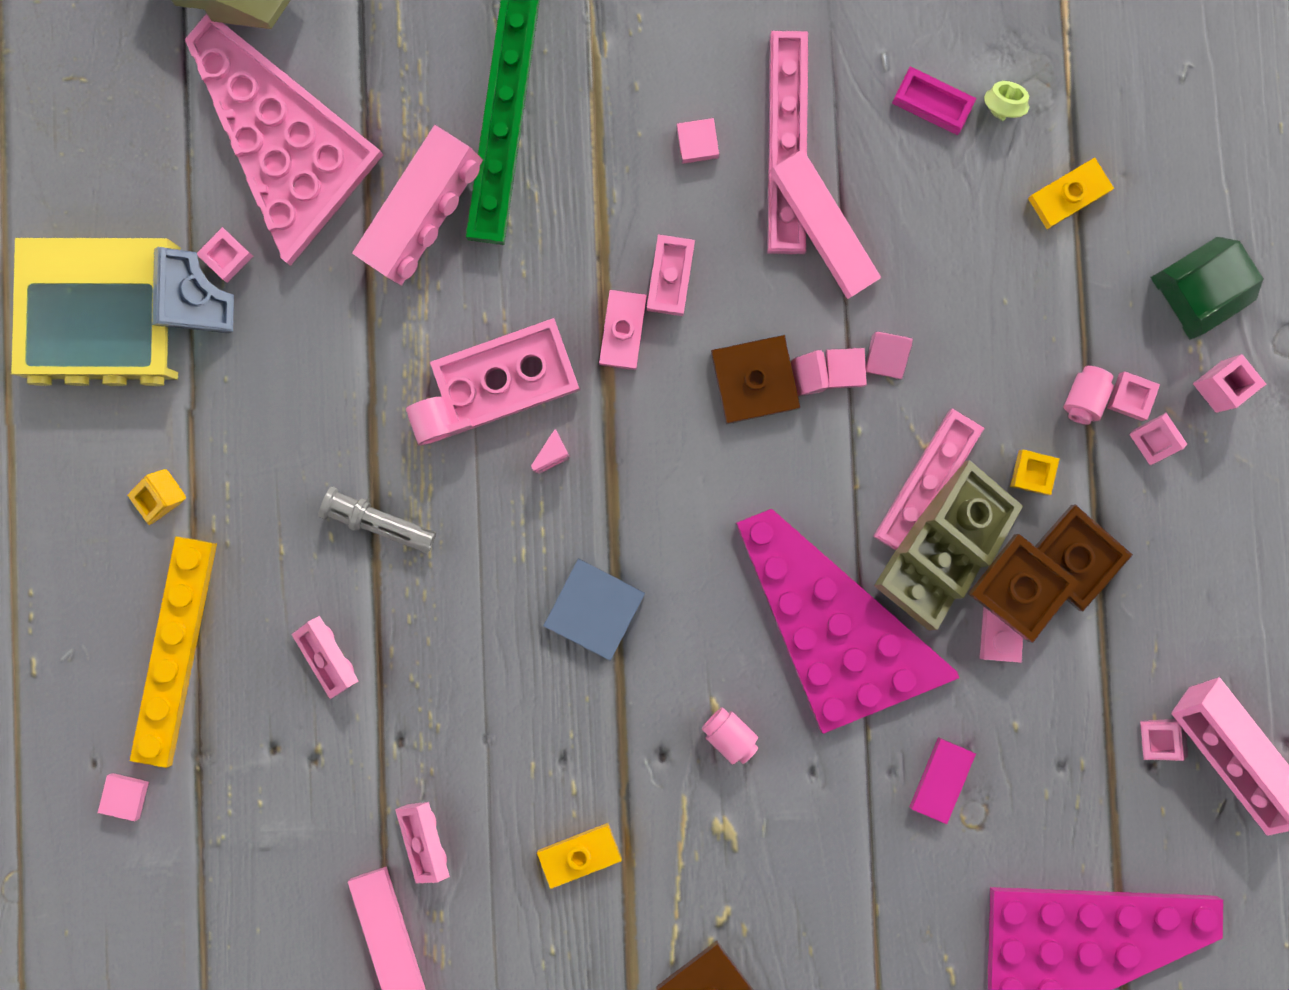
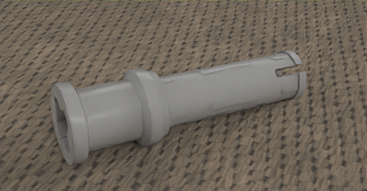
[319,486,436,554]

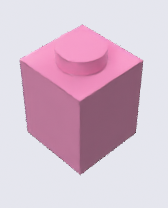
[1193,354,1266,413]

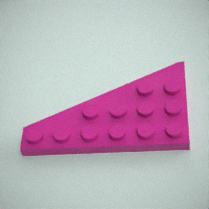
[736,509,959,734]
[988,887,1223,990]

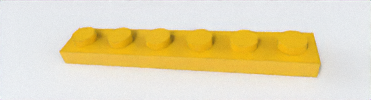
[129,536,217,768]

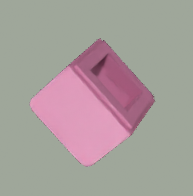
[866,332,913,379]
[791,350,829,396]
[531,429,570,474]
[1140,719,1188,761]

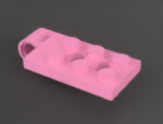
[406,318,580,445]

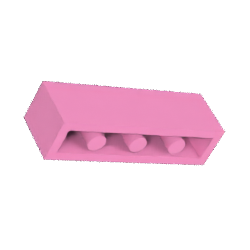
[352,125,483,285]
[1171,677,1289,836]

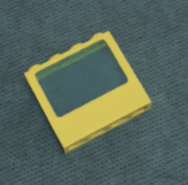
[11,238,181,386]

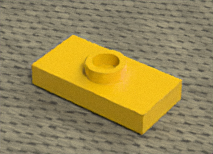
[1028,157,1114,229]
[537,823,622,889]

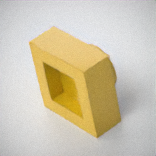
[1010,449,1060,496]

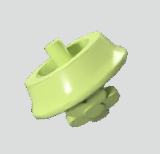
[984,81,1029,121]

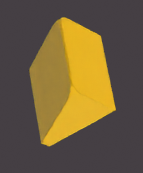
[127,469,186,525]

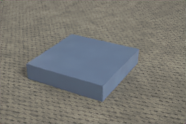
[543,559,645,661]

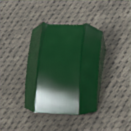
[1150,237,1264,340]

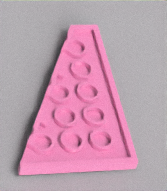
[185,14,383,266]

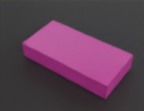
[892,66,977,135]
[909,737,976,824]

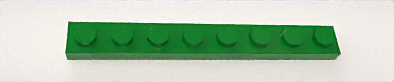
[466,0,540,245]

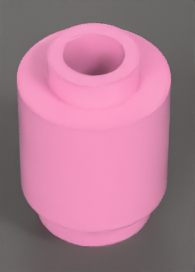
[1063,366,1114,425]
[702,707,758,764]

